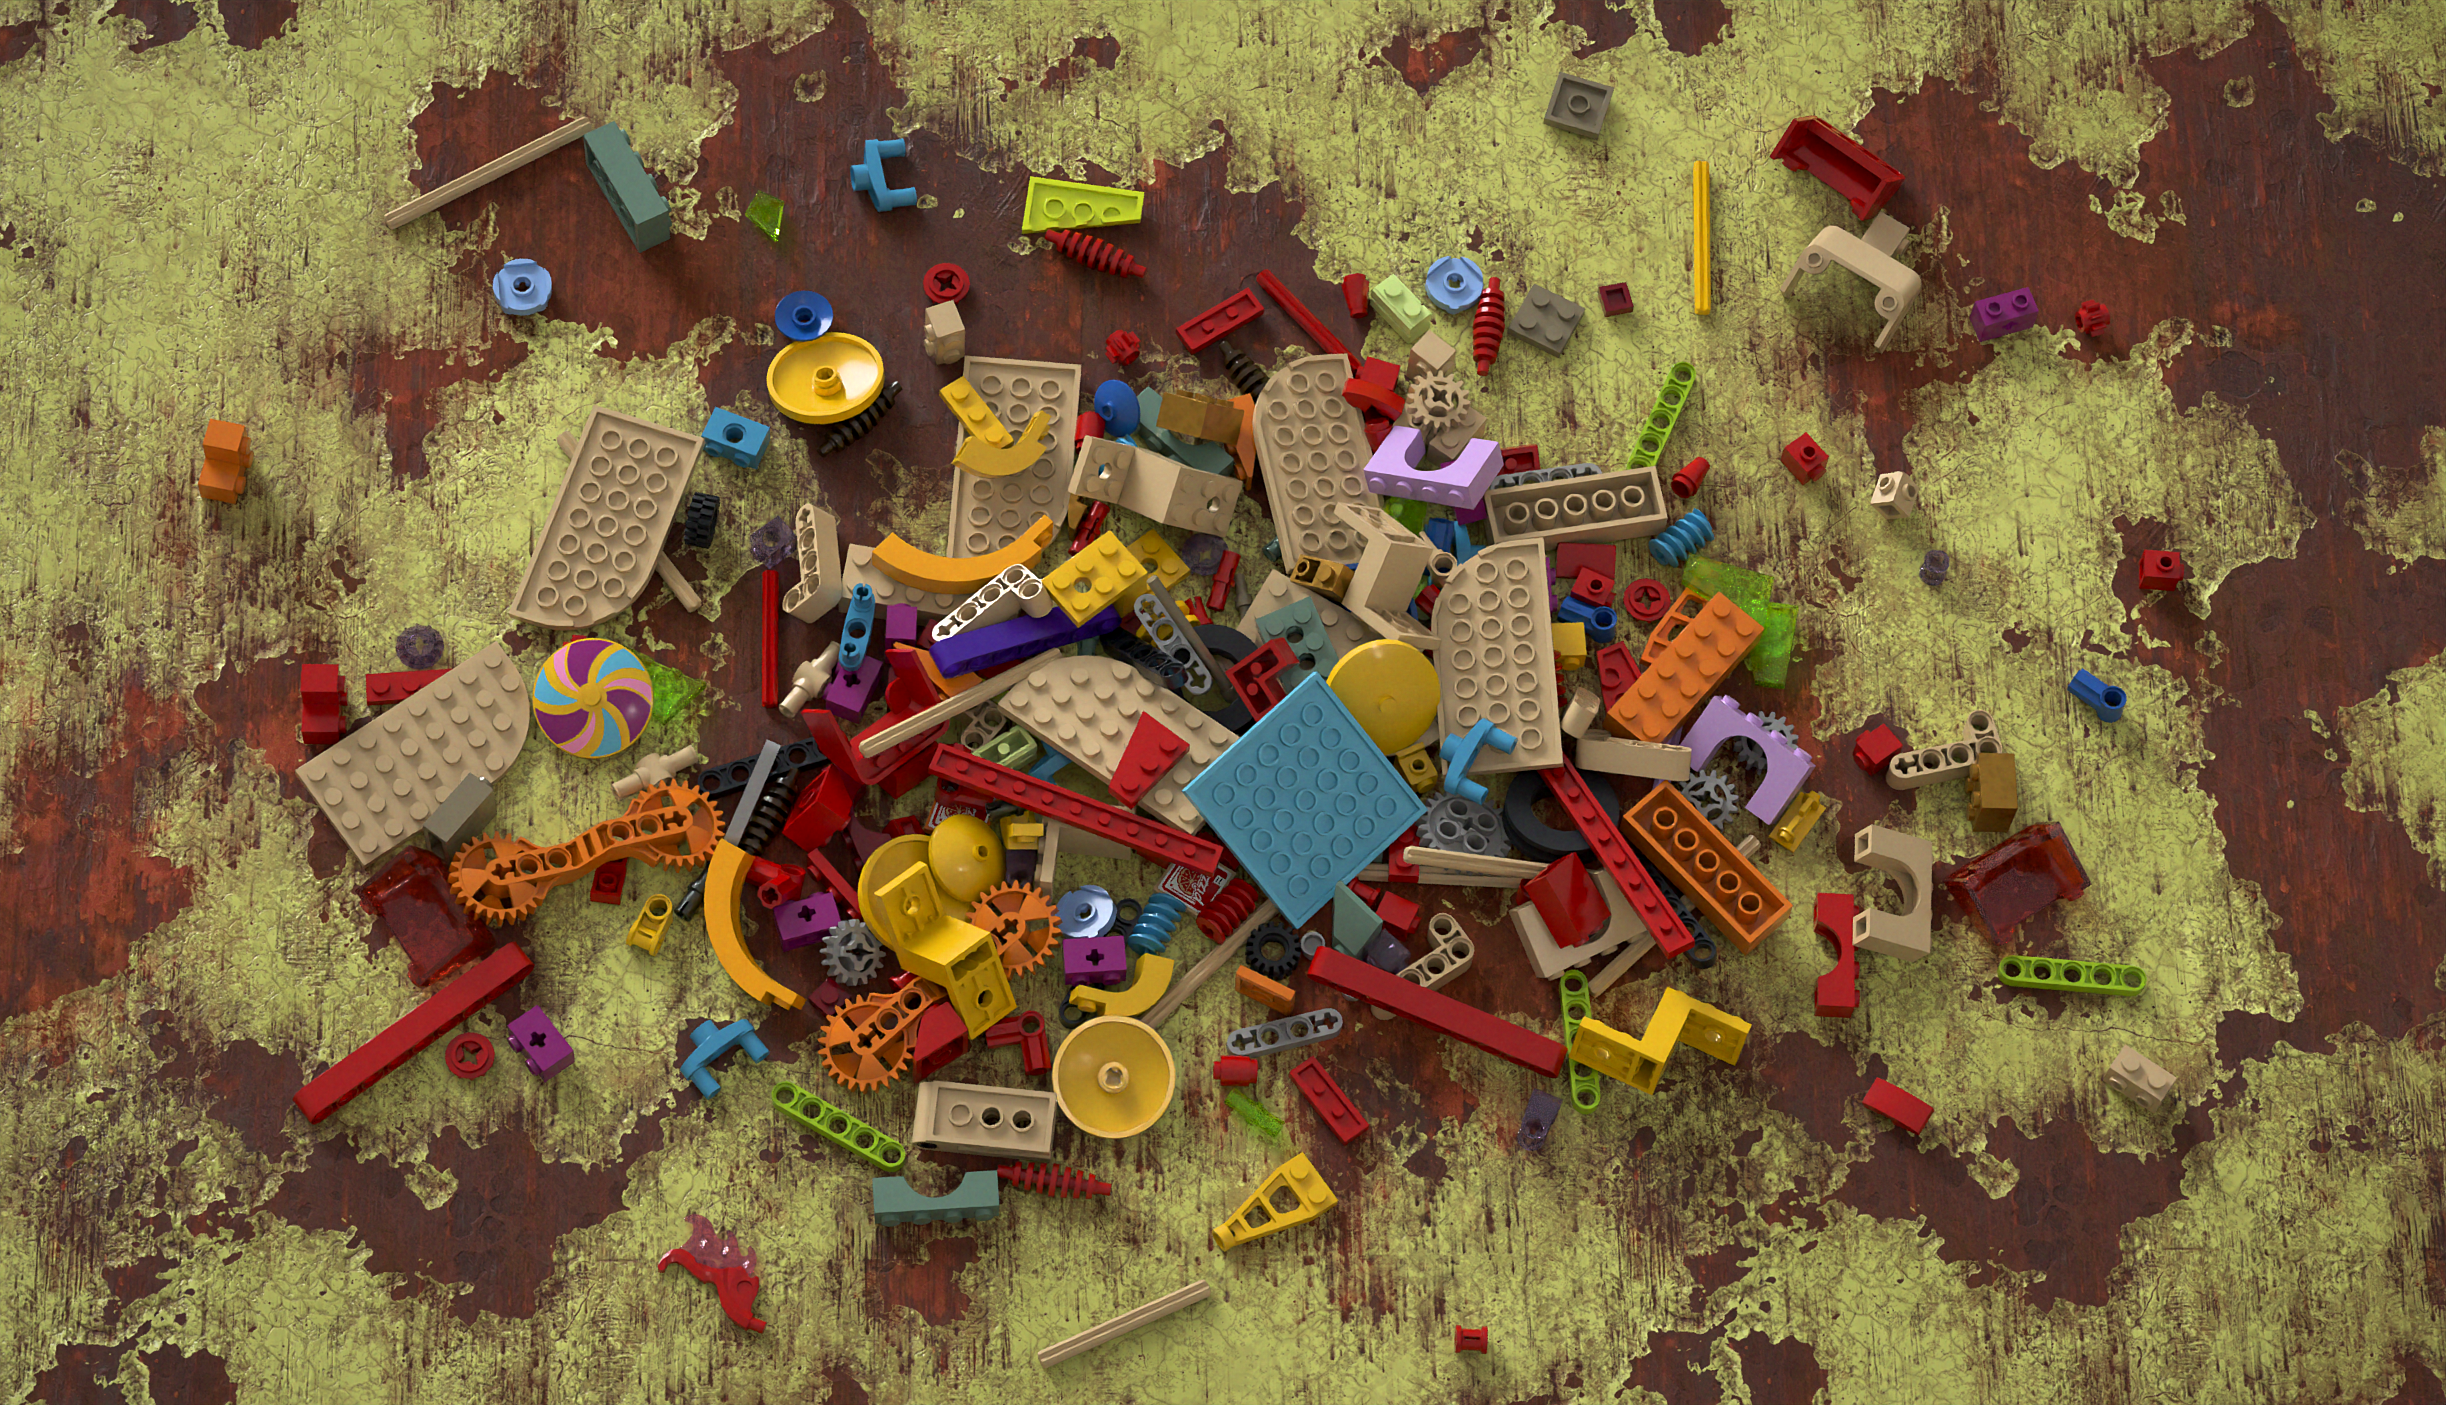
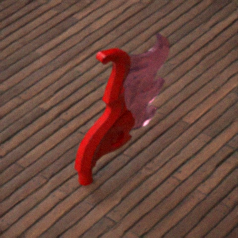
[658,1214,767,1334]

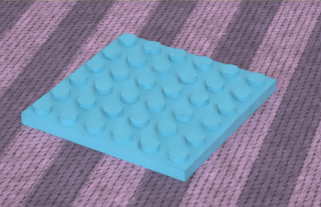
[1182,672,1428,929]

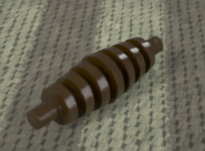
[1218,341,1269,404]
[817,381,903,458]
[740,767,802,856]

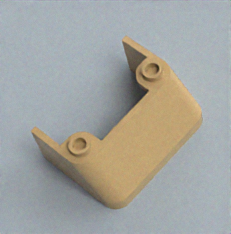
[1779,226,1922,354]

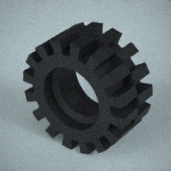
[684,492,720,549]
[1245,921,1301,981]

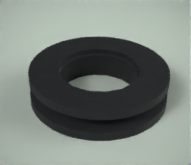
[1169,624,1258,735]
[1502,762,1620,865]

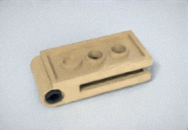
[912,1080,1058,1162]

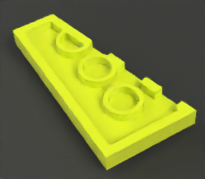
[1022,176,1144,234]

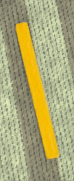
[1693,161,1711,316]

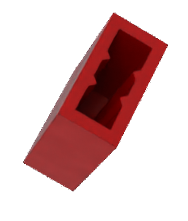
[1524,852,1611,949]

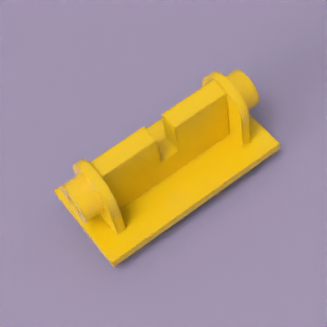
[1769,791,1826,853]

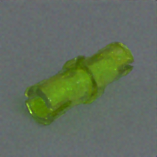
[1224,1087,1285,1138]

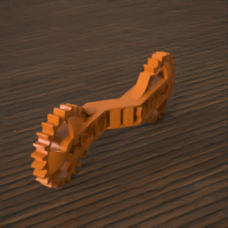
[448,779,725,926]
[818,880,1063,1094]

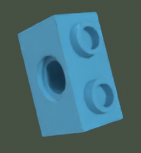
[701,407,770,469]

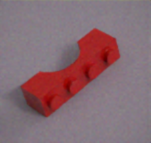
[1813,893,1860,1018]

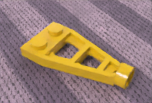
[1212,1152,1338,1252]

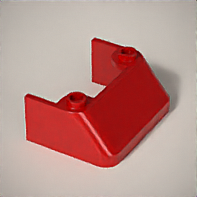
[1769,115,1906,221]
[801,649,950,785]

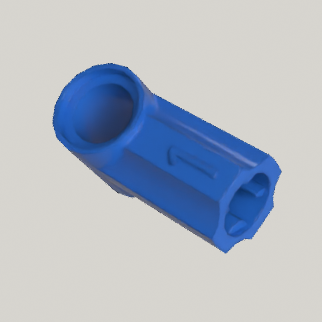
[1422,518,1454,576]
[1557,596,1617,643]
[2067,668,2127,723]

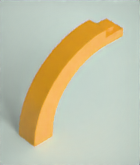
[872,514,1053,595]
[704,838,807,1010]

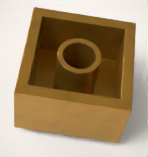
[1156,389,1244,445]
[1965,753,2018,832]

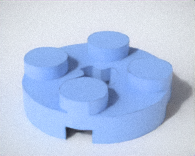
[1425,256,1483,314]
[493,259,552,316]
[1055,885,1117,939]

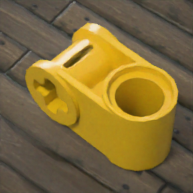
[626,894,674,957]

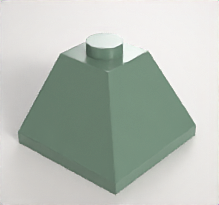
[1332,880,1383,961]

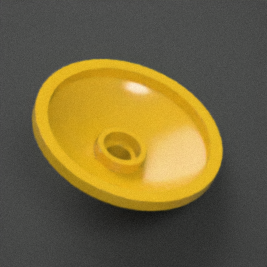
[928,814,1006,904]

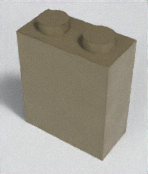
[423,772,497,866]

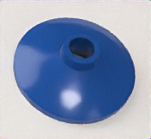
[775,291,833,342]
[1094,379,1140,438]

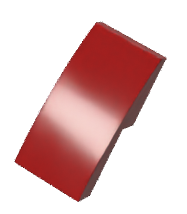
[1341,378,1405,421]
[590,857,630,905]
[1862,1077,1934,1135]

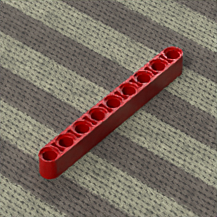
[293,942,535,1125]
[1307,946,1568,1079]

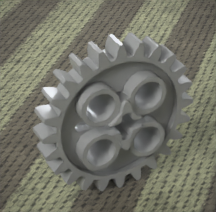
[1415,791,1512,876]

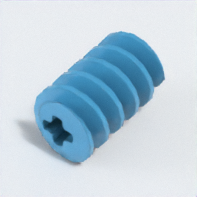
[1648,508,1715,568]
[1127,893,1187,956]

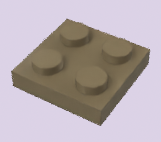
[1543,72,1614,140]
[1507,284,1585,358]

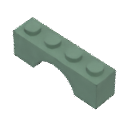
[1132,386,1234,477]
[872,1170,1000,1227]

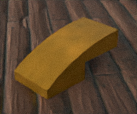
[1067,493,1087,542]

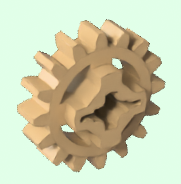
[1406,370,1470,434]

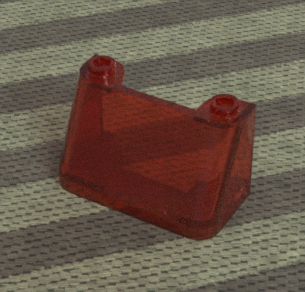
[1943,821,2092,947]
[355,845,496,988]

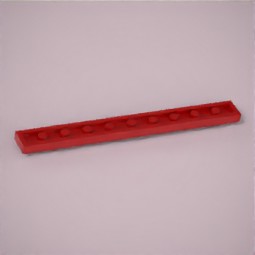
[928,743,1224,878]
[1537,751,1695,960]

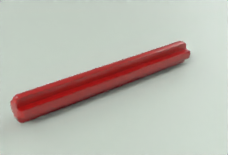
[1256,269,1362,375]
[762,570,779,708]

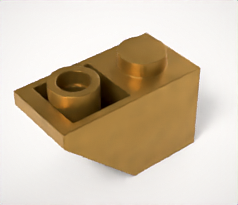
[1290,554,1355,603]

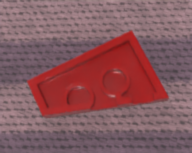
[1595,641,1642,738]
[1108,711,1190,810]

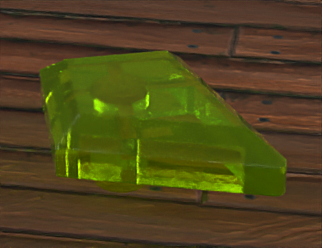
[745,190,784,242]

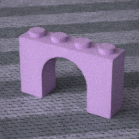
[1364,425,1504,510]
[1679,695,1816,825]

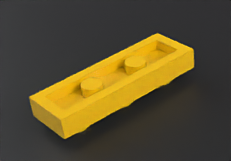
[939,376,1014,449]

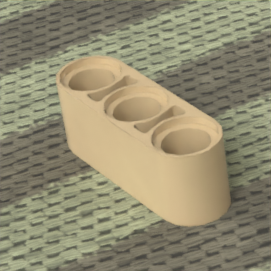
[1560,687,1601,739]

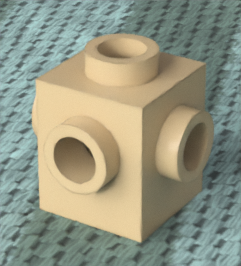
[1870,471,1919,520]

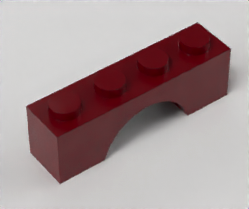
[821,764,892,876]

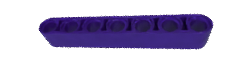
[929,604,1122,679]

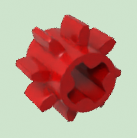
[2075,299,2110,337]
[1105,330,1141,366]

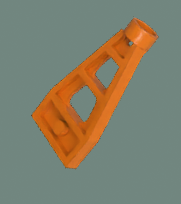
[1639,567,1718,667]

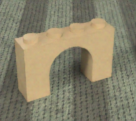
[1852,824,1934,962]
[1509,867,1647,981]

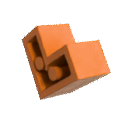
[198,419,254,504]

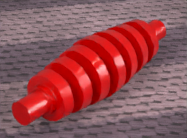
[1044,229,1147,278]
[1473,277,1505,376]
[997,1161,1112,1199]

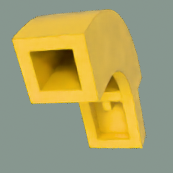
[952,410,1052,478]
[999,799,1043,849]
[1069,953,1174,1018]

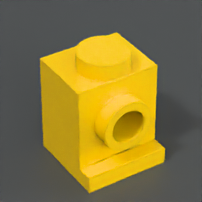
[1394,742,1438,793]

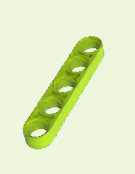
[1626,361,1696,470]
[1997,955,2147,997]
[1559,970,1601,1115]
[772,1081,905,1172]

